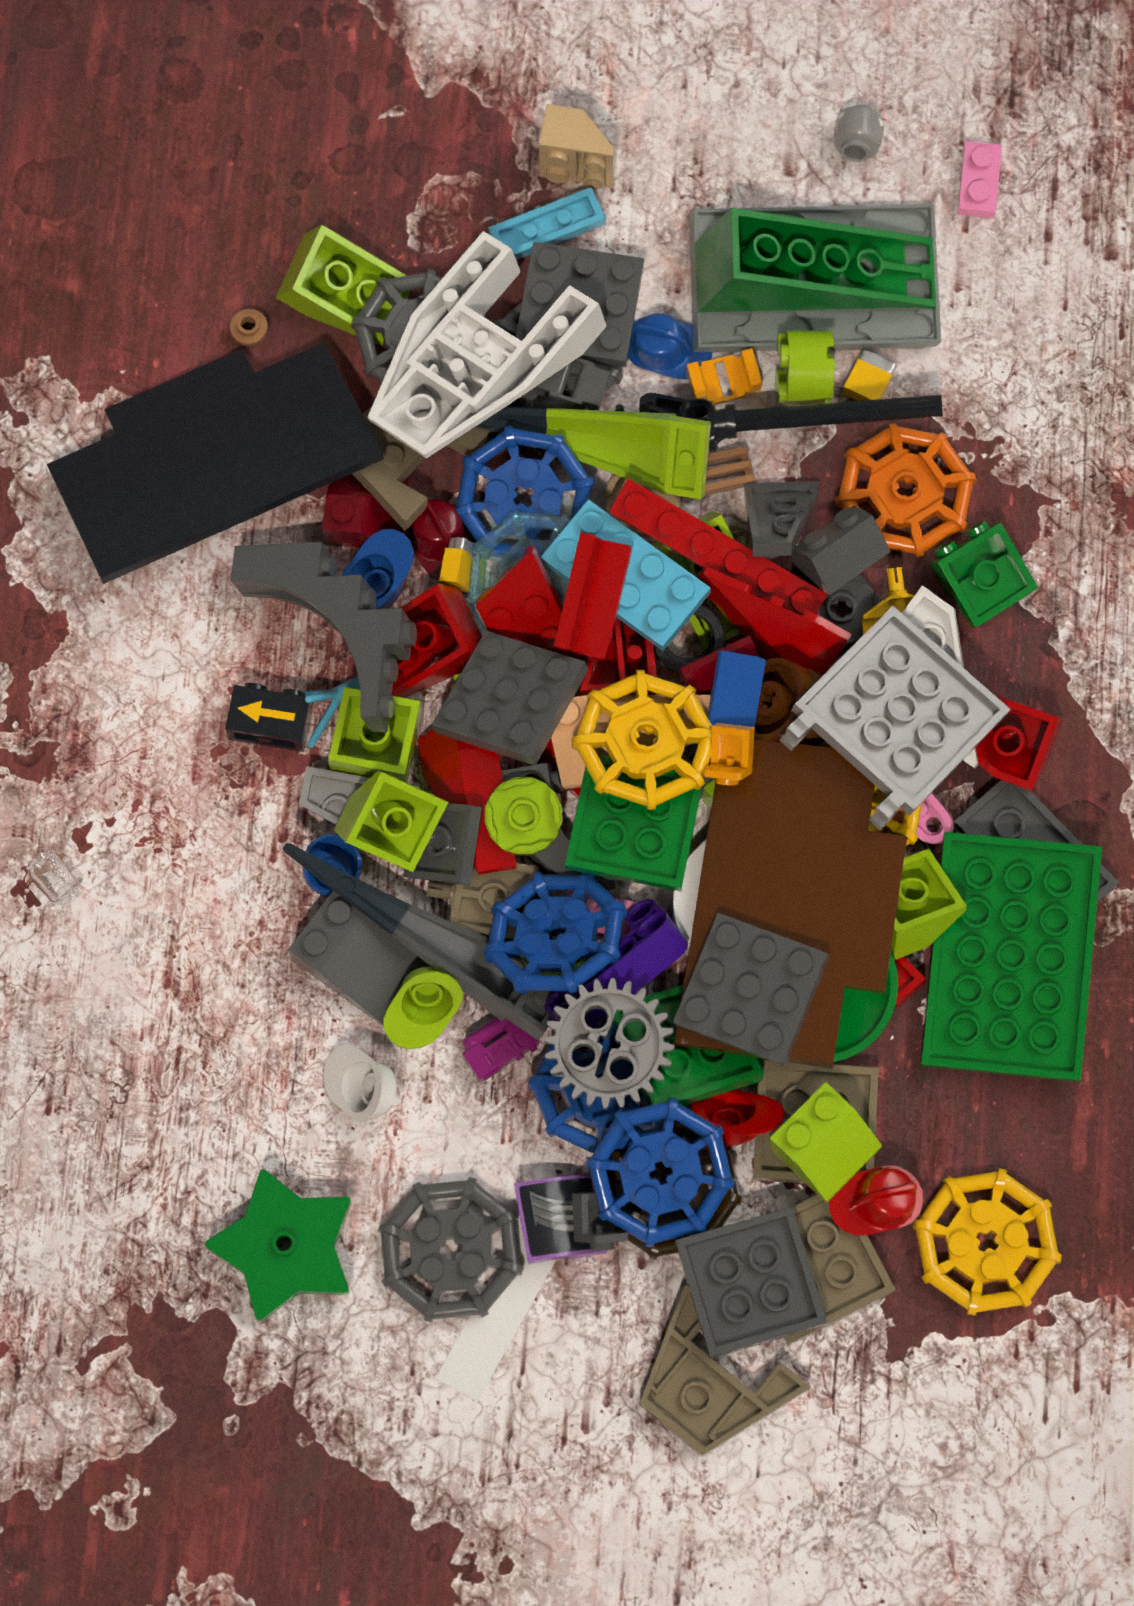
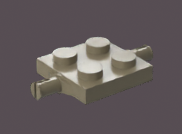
[426,863,540,942]

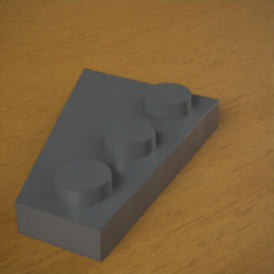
[744,481,820,559]

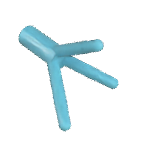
[302,676,361,748]

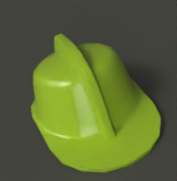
[383,967,463,1049]

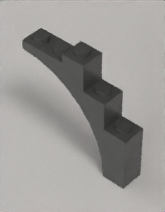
[230,542,417,732]

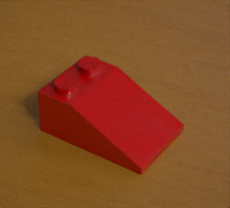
[391,584,482,698]

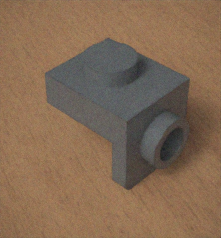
[572,1191,628,1250]

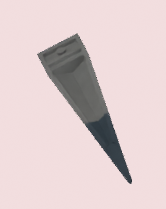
[282,843,555,1040]

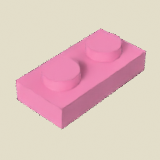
[957,141,1002,218]

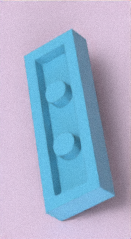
[488,187,606,260]

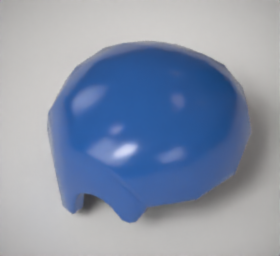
[302,834,362,897]

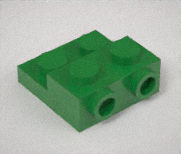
[929,520,1038,628]

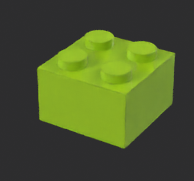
[328,687,422,783]

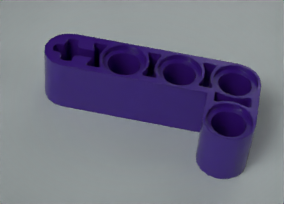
[544,899,688,1028]

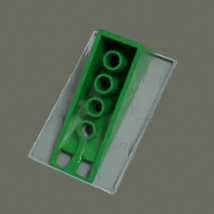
[689,204,941,353]

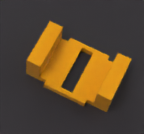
[686,348,762,405]

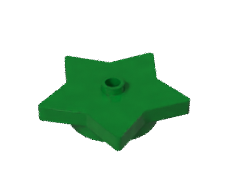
[205,1169,352,1323]

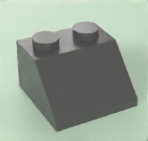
[792,505,891,595]

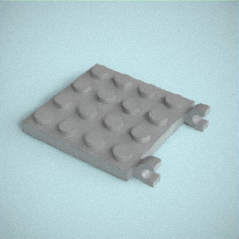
[780,606,1010,830]

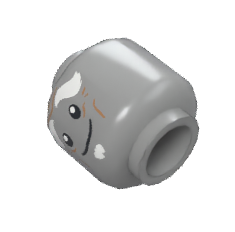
[833,105,884,162]

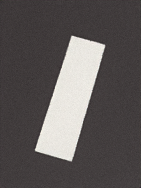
[435,1225,556,1402]

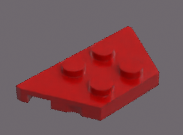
[476,545,588,665]

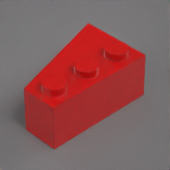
[579,618,657,696]

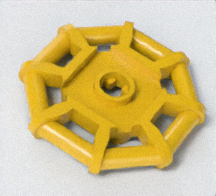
[571,670,712,810]
[912,1168,1062,1316]

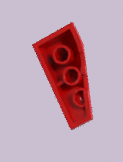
[695,566,851,675]
[976,695,1063,791]
[417,729,517,875]

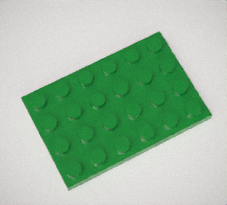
[921,832,1102,1083]

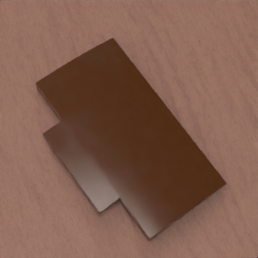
[674,739,907,1069]

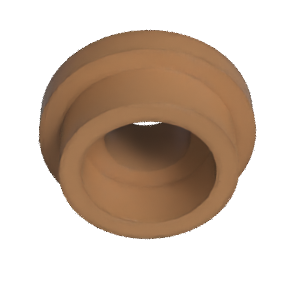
[230,309,268,346]

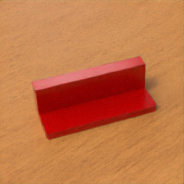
[553,532,632,660]

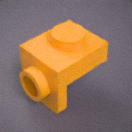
[703,723,755,785]

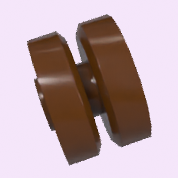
[754,658,824,746]

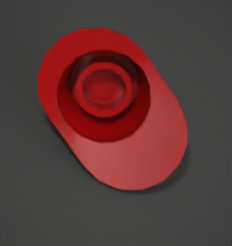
[690,1089,785,1147]
[829,1166,923,1236]

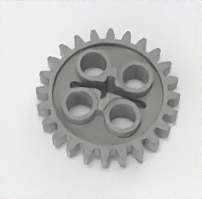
[544,978,674,1110]

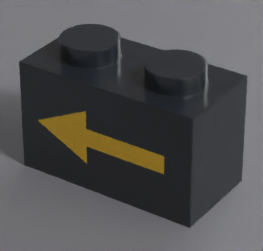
[225,683,313,752]

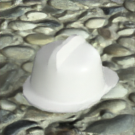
[323,1044,402,1123]

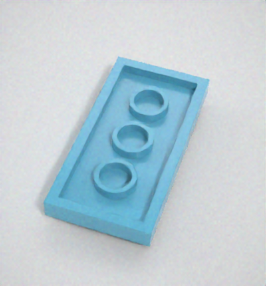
[540,499,711,651]

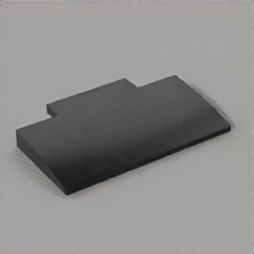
[47,342,384,584]

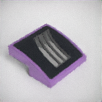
[514,1174,607,1264]

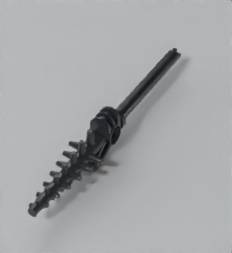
[491,393,943,453]

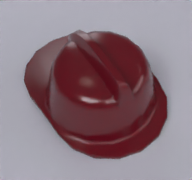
[405,499,479,580]

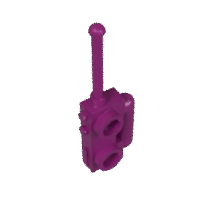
[462,1018,553,1083]

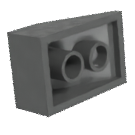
[288,890,431,1027]

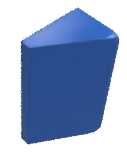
[707,651,766,727]

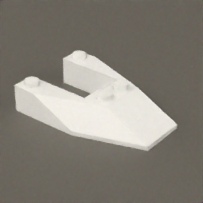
[368,231,607,458]

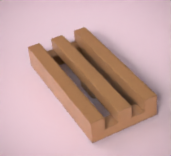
[680,446,756,501]

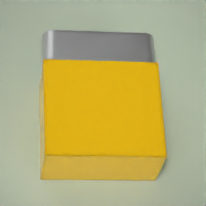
[843,350,897,401]
[439,537,479,593]

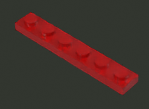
[607,478,828,616]

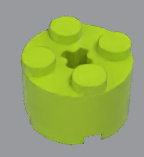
[775,330,835,406]

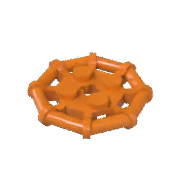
[835,423,977,557]

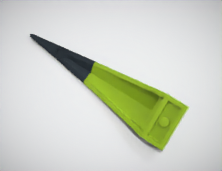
[476,406,711,500]

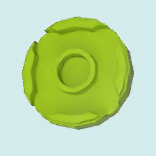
[485,777,563,855]

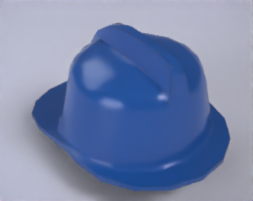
[628,313,713,380]
[341,529,414,609]

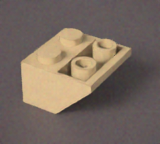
[539,104,614,189]

